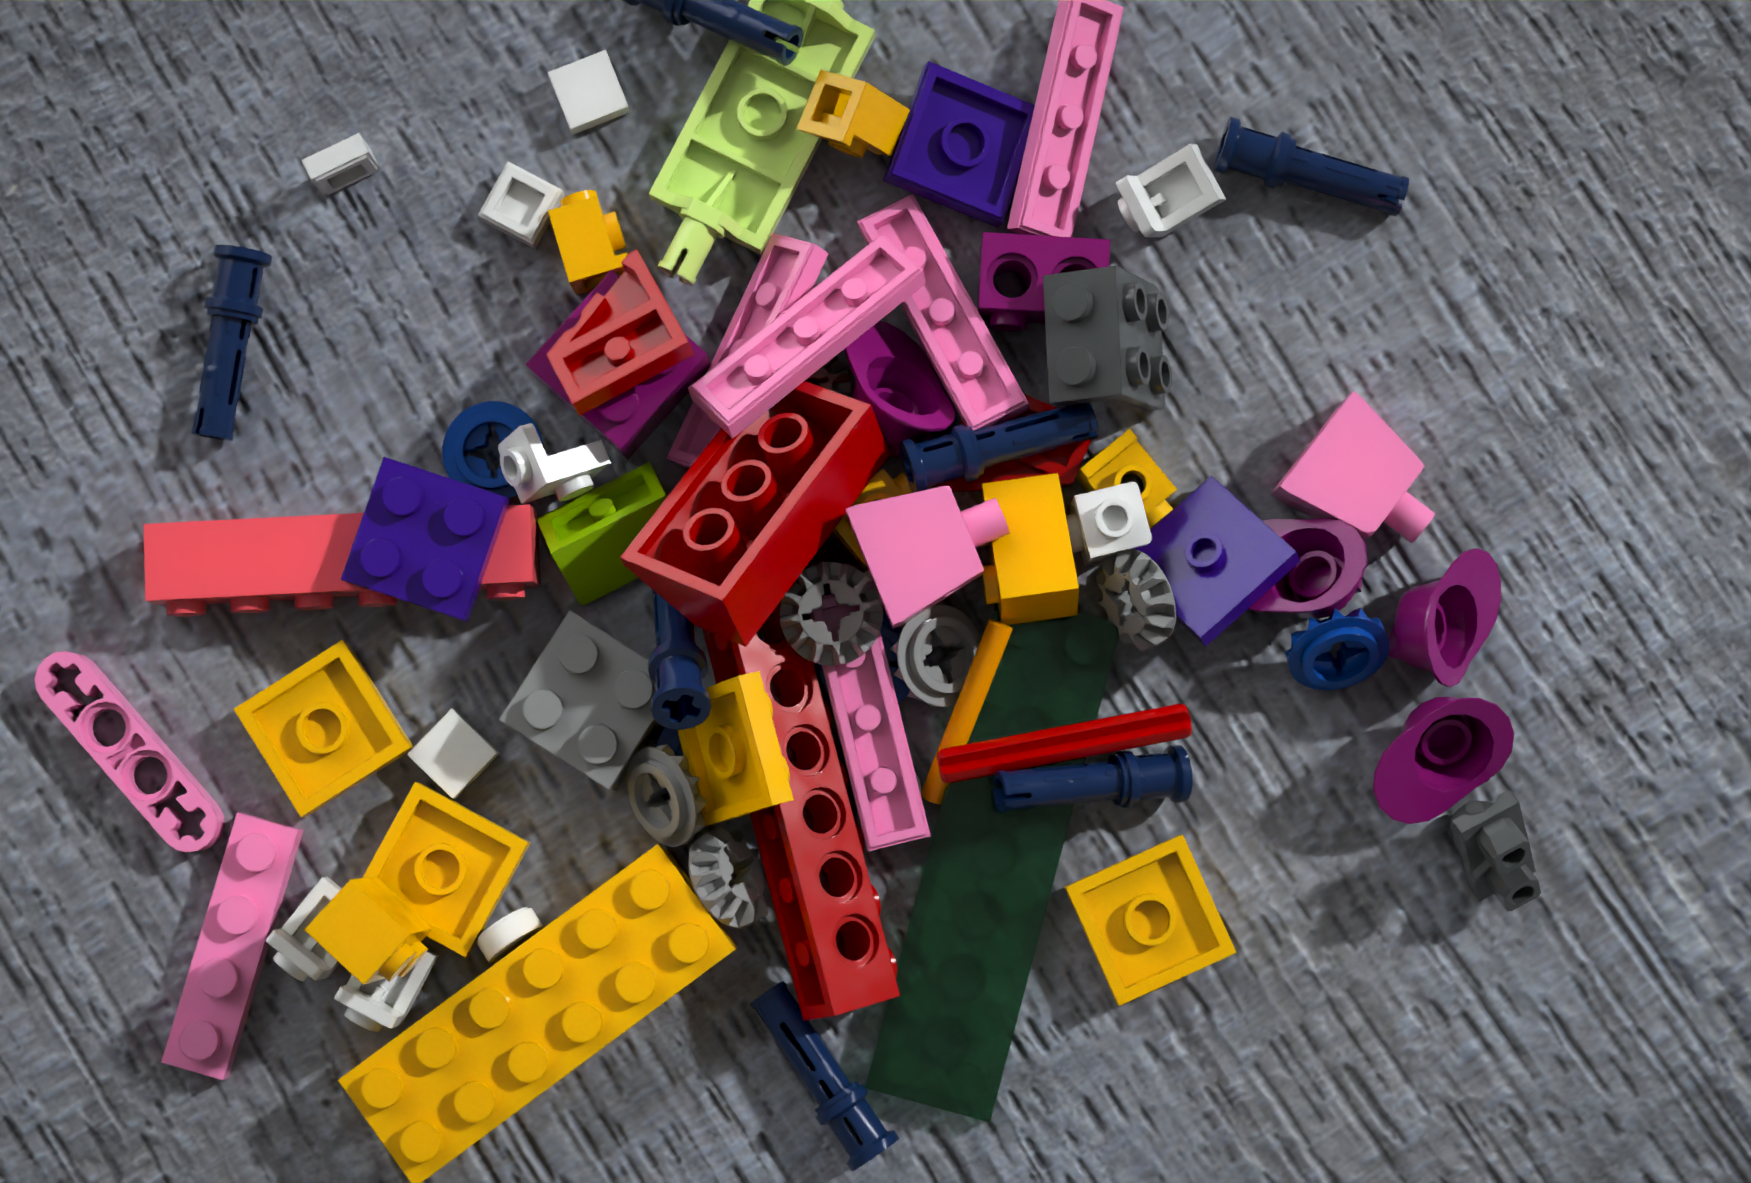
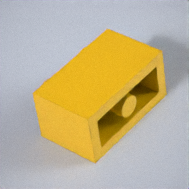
[978,473,1079,625]
[304,876,433,985]

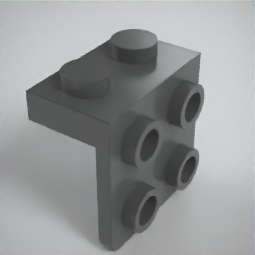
[1043,265,1172,411]

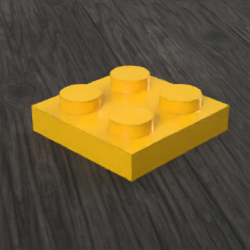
[234,639,414,817]
[677,671,794,826]
[362,782,531,957]
[1064,834,1237,1006]

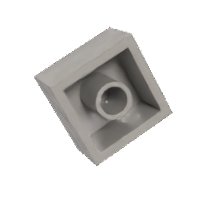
[499,610,659,791]

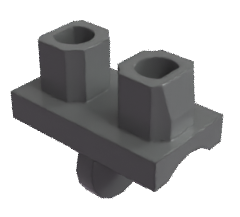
[1450,790,1541,911]

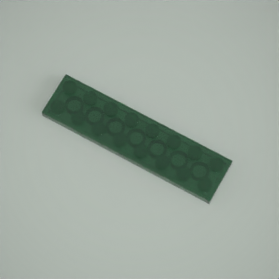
[865,603,1119,1122]

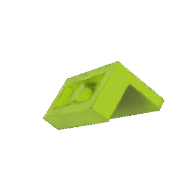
[537,462,667,605]

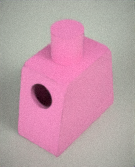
[1271,391,1435,543]
[845,486,1010,629]

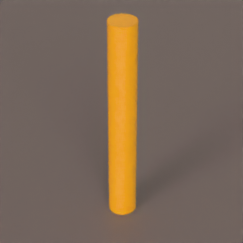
[921,619,1013,804]

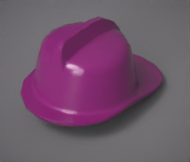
[844,321,955,458]
[1248,518,1367,619]
[1388,548,1501,687]
[1373,697,1514,824]

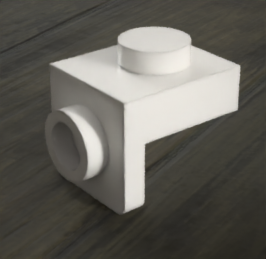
[1116,144,1226,237]
[498,423,611,504]
[1066,482,1152,566]
[266,877,342,982]
[334,950,439,1033]

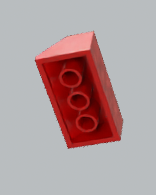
[620,381,890,647]

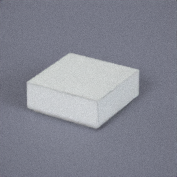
[548,50,630,135]
[302,133,380,196]
[478,161,565,249]
[407,708,500,799]

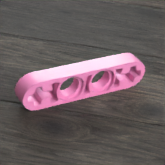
[35,651,225,852]

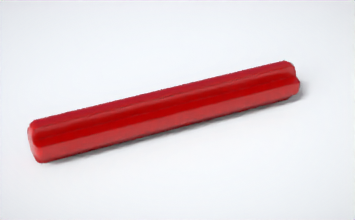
[937,704,1192,783]

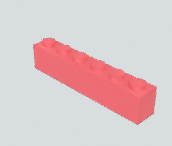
[143,504,541,617]

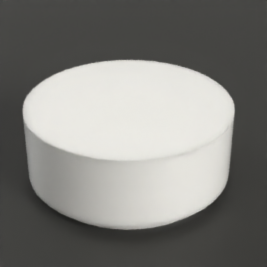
[477,907,544,963]

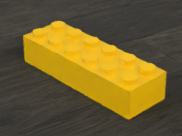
[338,843,739,1183]

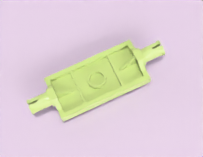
[649,0,875,286]

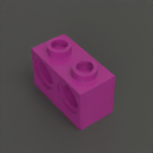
[977,232,1110,332]

